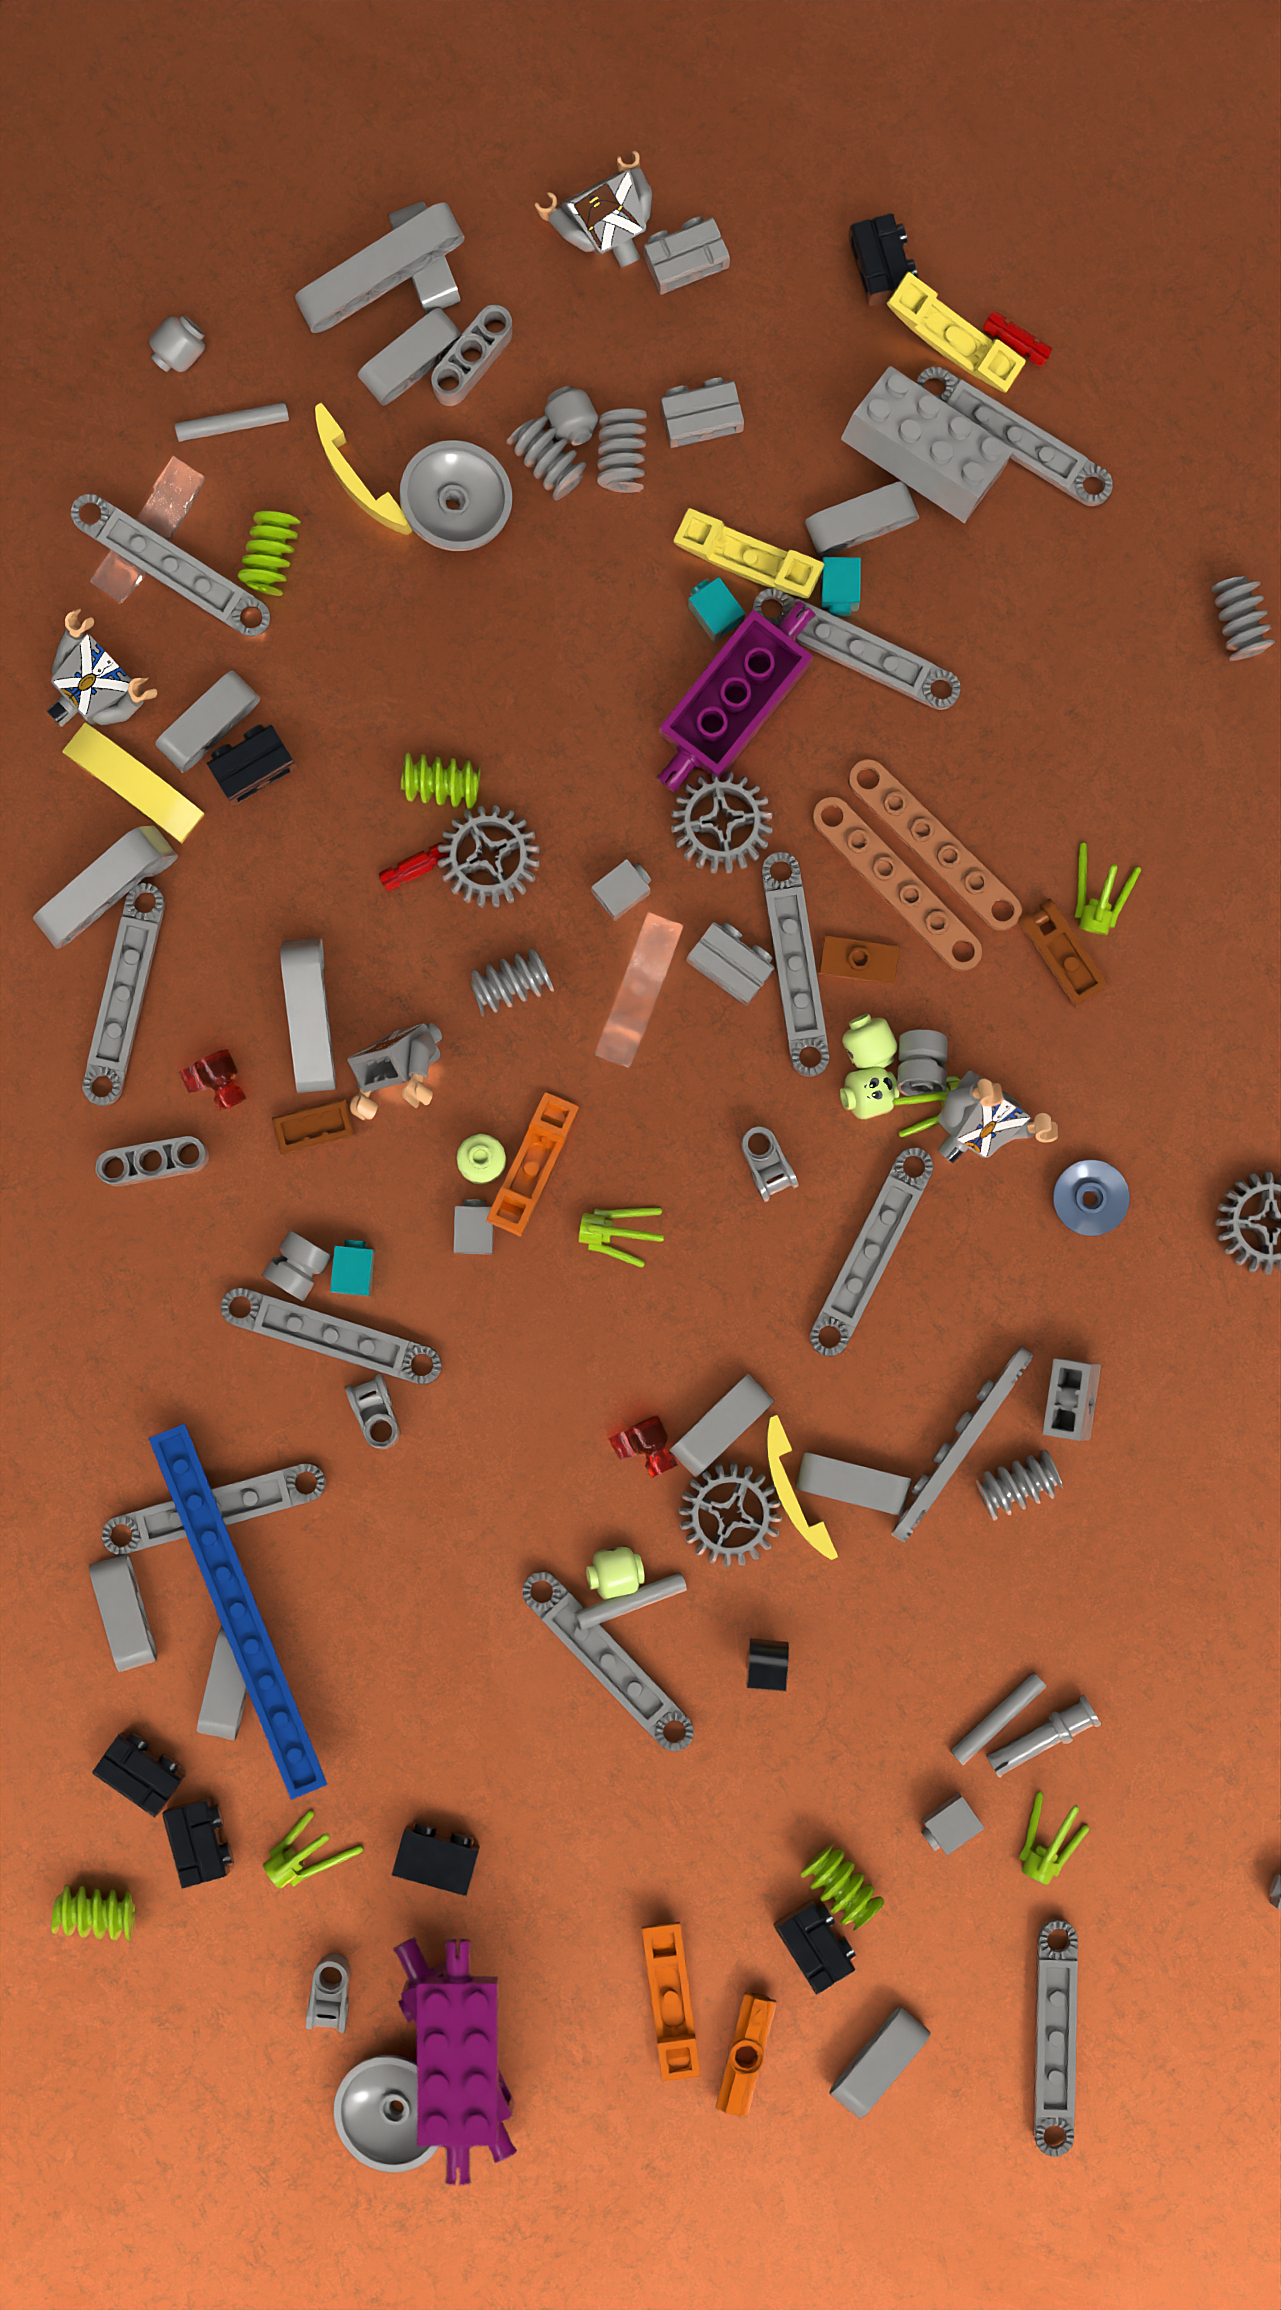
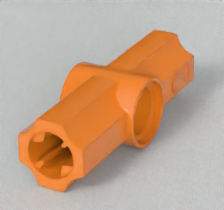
[715,1992,777,2117]

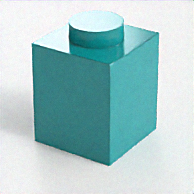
[820,557,861,616]
[688,577,745,643]
[330,1240,376,1297]

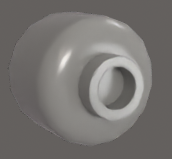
[149,315,205,372]
[544,386,599,445]

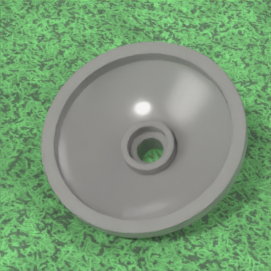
[399,440,512,551]
[334,2055,440,2173]

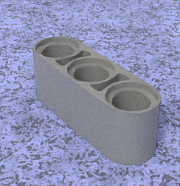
[388,201,461,314]
[431,305,513,406]
[358,307,462,405]
[805,481,919,557]
[155,670,260,773]
[95,1136,209,1186]
[669,1373,775,1478]
[795,1452,912,1516]
[89,1554,157,1672]
[197,1624,248,1741]
[829,2006,931,2119]

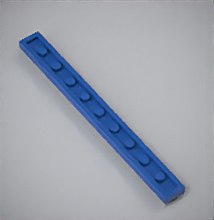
[149,1424,328,1800]

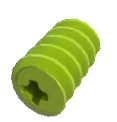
[238,511,301,596]
[401,752,481,809]
[800,1844,885,1930]
[51,1885,135,1942]

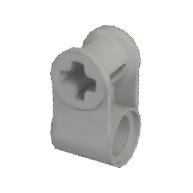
[740,1127,799,1202]
[345,1373,401,1450]
[306,1954,351,2033]

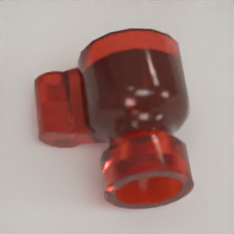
[179,1049,246,1111]
[608,1415,678,1478]

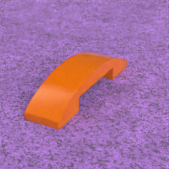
[486,1092,579,1236]
[642,1922,701,2082]

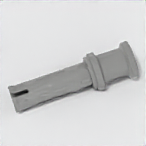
[987,1695,1101,1777]

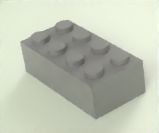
[841,366,1014,523]

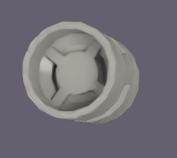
[897,1030,948,1096]
[262,1230,332,1301]

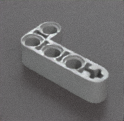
[33,826,178,949]
[280,937,336,1093]

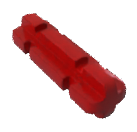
[983,311,1052,366]
[379,842,449,891]

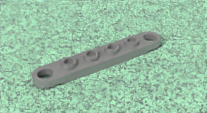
[917,367,1113,506]
[71,494,270,637]
[753,588,961,710]
[762,852,829,1077]
[82,883,165,1106]
[810,1148,933,1356]
[221,1288,442,1384]
[891,1346,1034,1543]
[102,1463,326,1555]
[523,1572,694,1751]
[1034,1919,1078,2157]

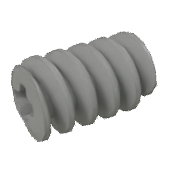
[597,408,647,493]
[506,416,587,500]
[1211,576,1275,661]
[470,948,554,1017]
[976,1450,1063,1521]

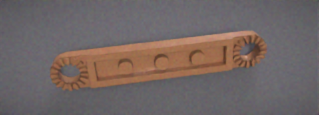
[849,760,1022,931]
[813,797,982,972]

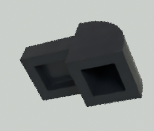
[746,1638,789,1691]

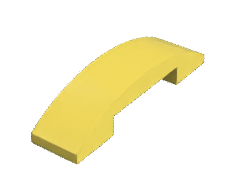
[887,272,1026,392]
[315,403,412,535]
[673,508,825,599]
[62,722,204,844]
[766,1415,838,1560]

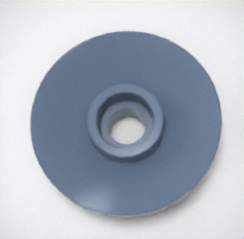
[1053,1160,1130,1236]

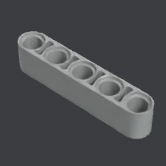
[295,203,465,333]

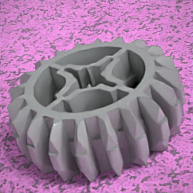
[671,771,773,873]
[438,805,540,908]
[1215,1171,1281,1275]
[679,1463,782,1567]

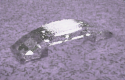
[90,456,205,603]
[595,912,684,1068]

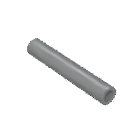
[175,402,289,442]
[573,1573,687,1631]
[950,1672,1047,1765]

